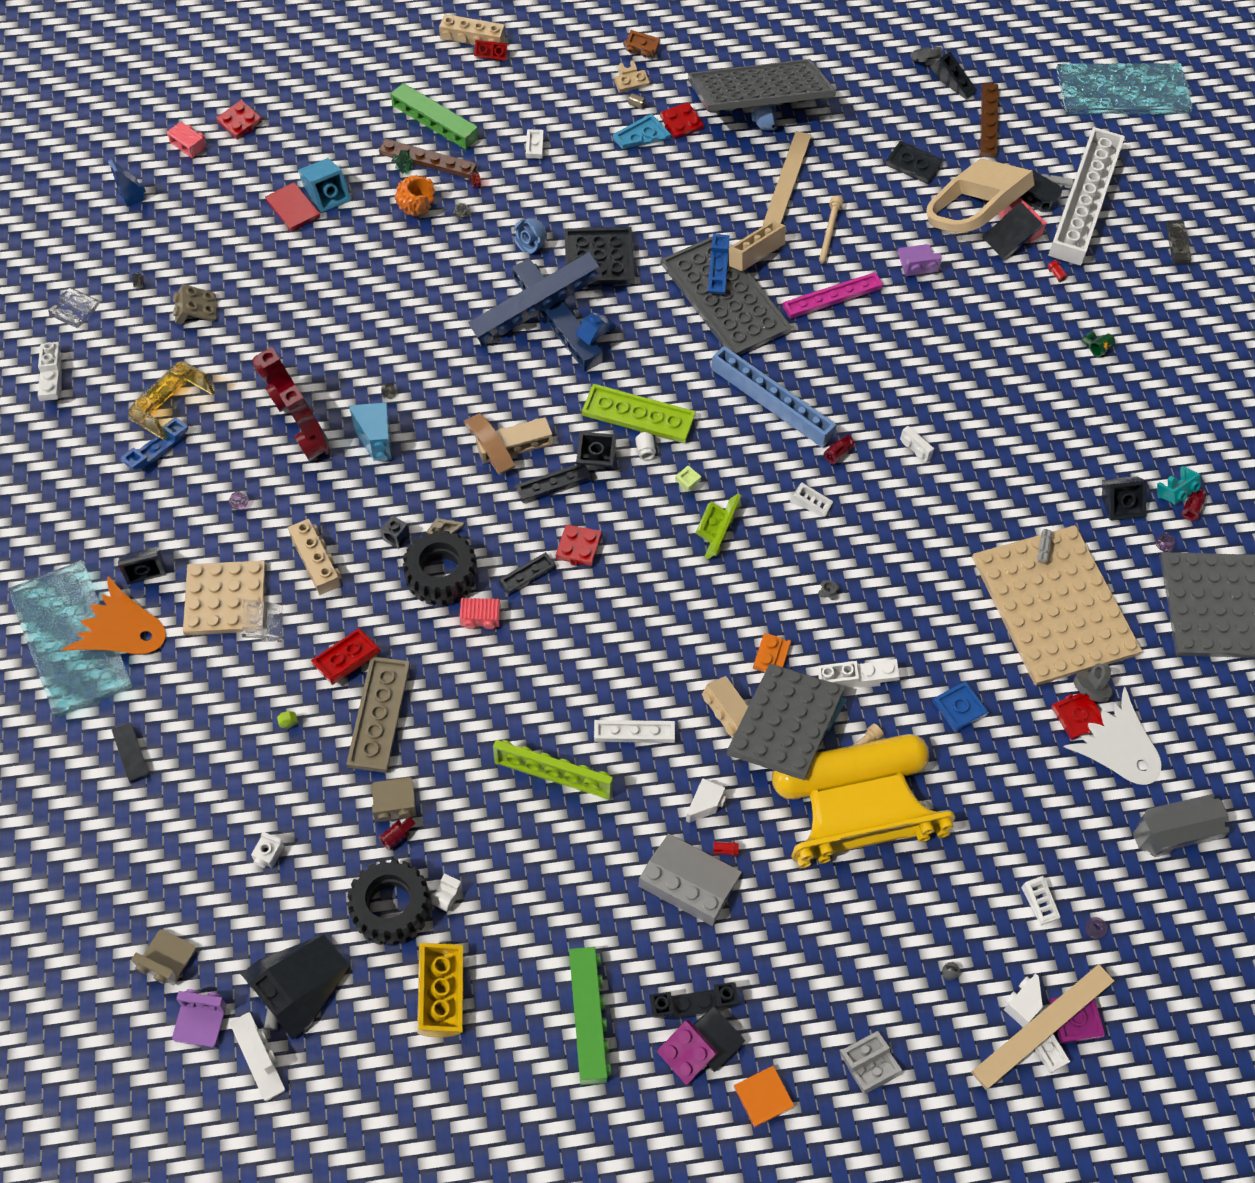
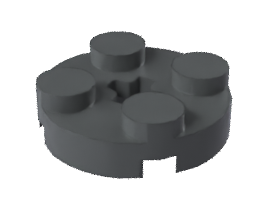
[911,46,943,62]

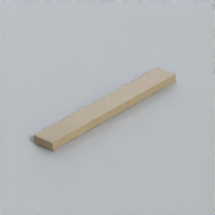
[762,131,811,227]
[971,964,1114,1090]

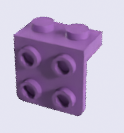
[897,244,942,276]
[172,989,227,1048]

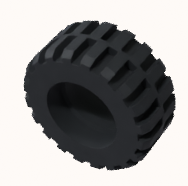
[403,530,478,606]
[347,859,431,946]

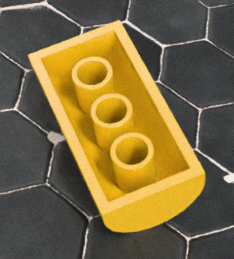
[417,942,463,1038]

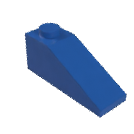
[108,160,146,207]
[575,313,616,345]

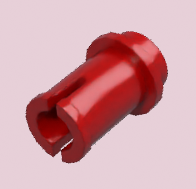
[1048,260,1068,283]
[713,840,739,857]

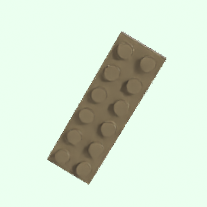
[346,657,410,773]

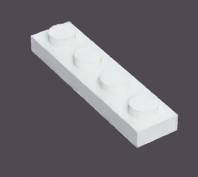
[594,720,675,743]

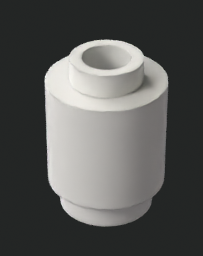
[635,432,656,460]

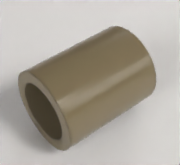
[628,93,646,109]

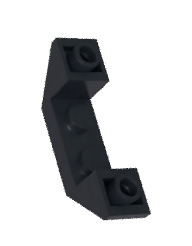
[649,982,739,1020]

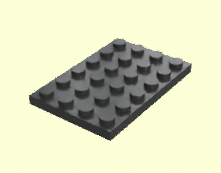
[727,664,845,780]

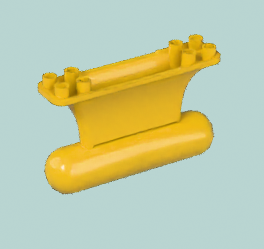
[772,734,955,868]

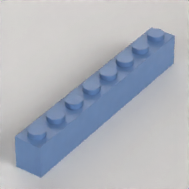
[711,346,836,448]

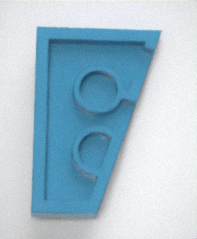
[613,113,671,149]

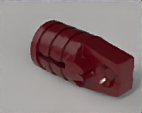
[824,434,855,464]
[1182,489,1206,521]
[378,817,416,851]

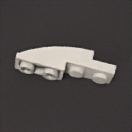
[38,342,62,401]
[818,659,900,688]

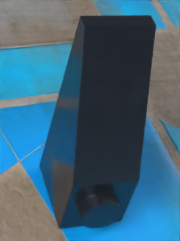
[930,52,977,99]

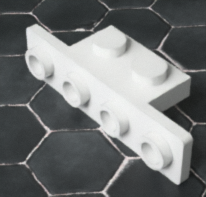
[230,1013,285,1101]

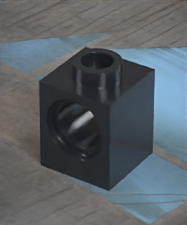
[381,515,410,549]

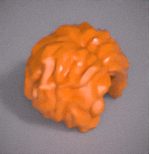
[395,175,435,217]

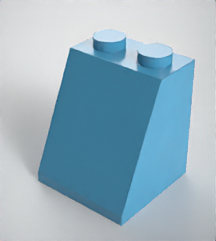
[298,158,351,212]
[349,403,392,461]

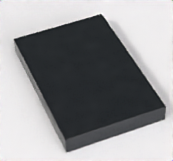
[885,141,943,184]
[982,202,1044,261]

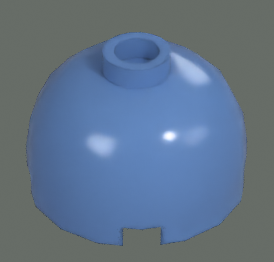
[751,104,778,130]
[514,218,547,254]

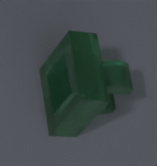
[391,150,413,174]

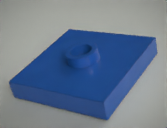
[932,681,989,732]

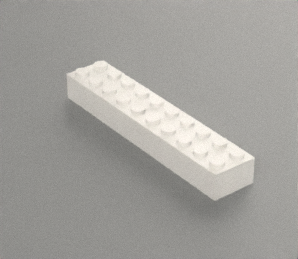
[1048,127,1125,266]

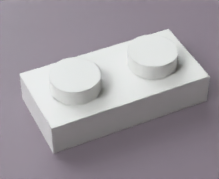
[526,129,543,159]
[900,426,934,462]
[1035,1034,1070,1074]

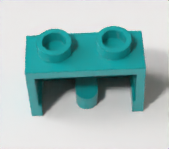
[1157,466,1201,504]

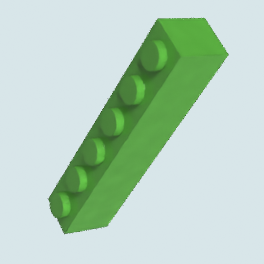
[391,83,478,150]
[569,947,611,1086]

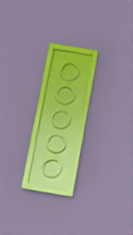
[582,384,696,443]
[493,740,613,800]

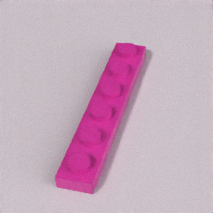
[783,272,883,319]

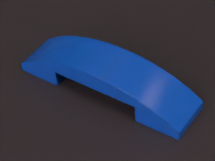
[708,234,730,294]
[120,417,189,470]

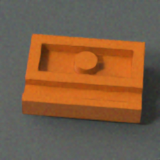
[753,633,791,672]

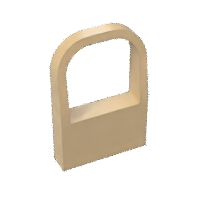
[927,158,1034,233]

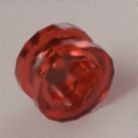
[470,172,481,188]

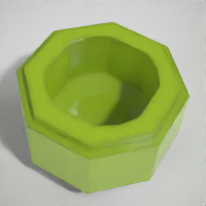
[277,711,298,728]

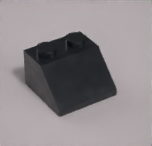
[576,431,616,467]
[1102,476,1146,520]
[118,547,166,585]

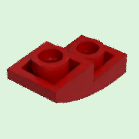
[474,40,507,60]

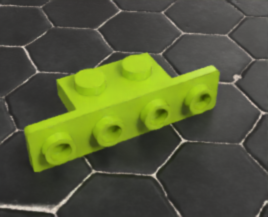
[695,494,741,559]

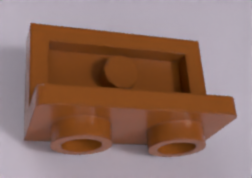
[623,30,661,58]

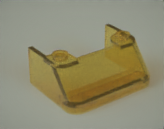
[128,362,215,440]

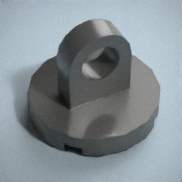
[1073,663,1112,702]

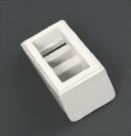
[790,483,833,516]
[1021,876,1060,925]

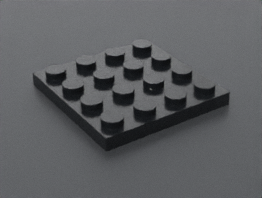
[564,227,635,285]

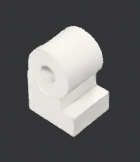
[432,874,462,912]

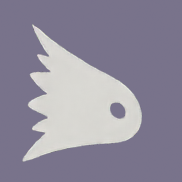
[1063,687,1161,785]

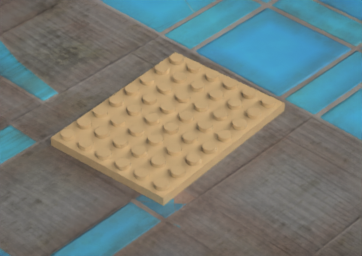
[972,525,1142,686]

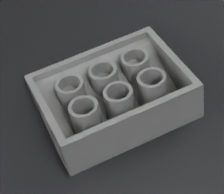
[638,833,742,926]

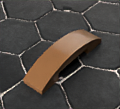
[464,413,515,475]

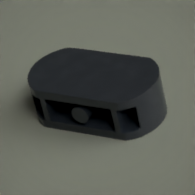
[1020,169,1062,212]

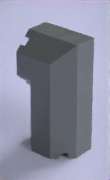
[1133,794,1229,857]

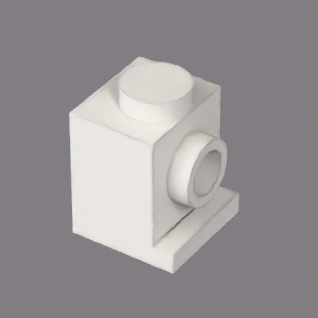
[251,832,284,868]

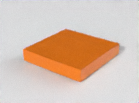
[734,1066,794,1128]

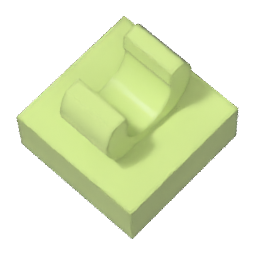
[675,466,701,491]

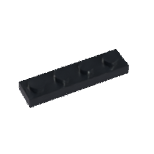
[515,464,591,503]

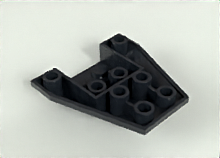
[241,934,350,1040]

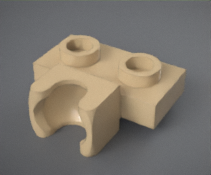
[614,60,650,93]

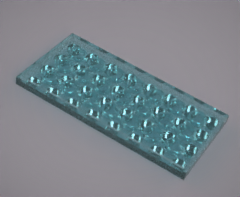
[1056,63,1193,114]
[8,560,133,718]

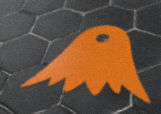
[61,576,166,654]

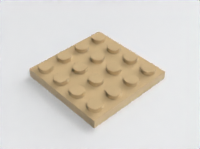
[183,561,266,635]

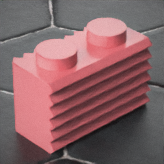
[167,122,207,158]
[460,598,501,629]

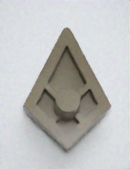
[427,518,464,534]

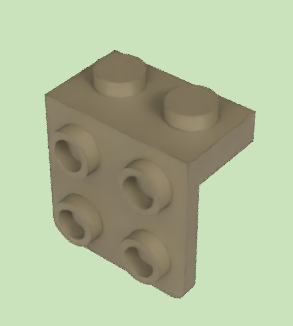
[173,284,216,325]
[372,777,417,822]
[131,930,196,986]

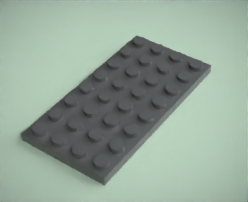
[660,236,792,356]

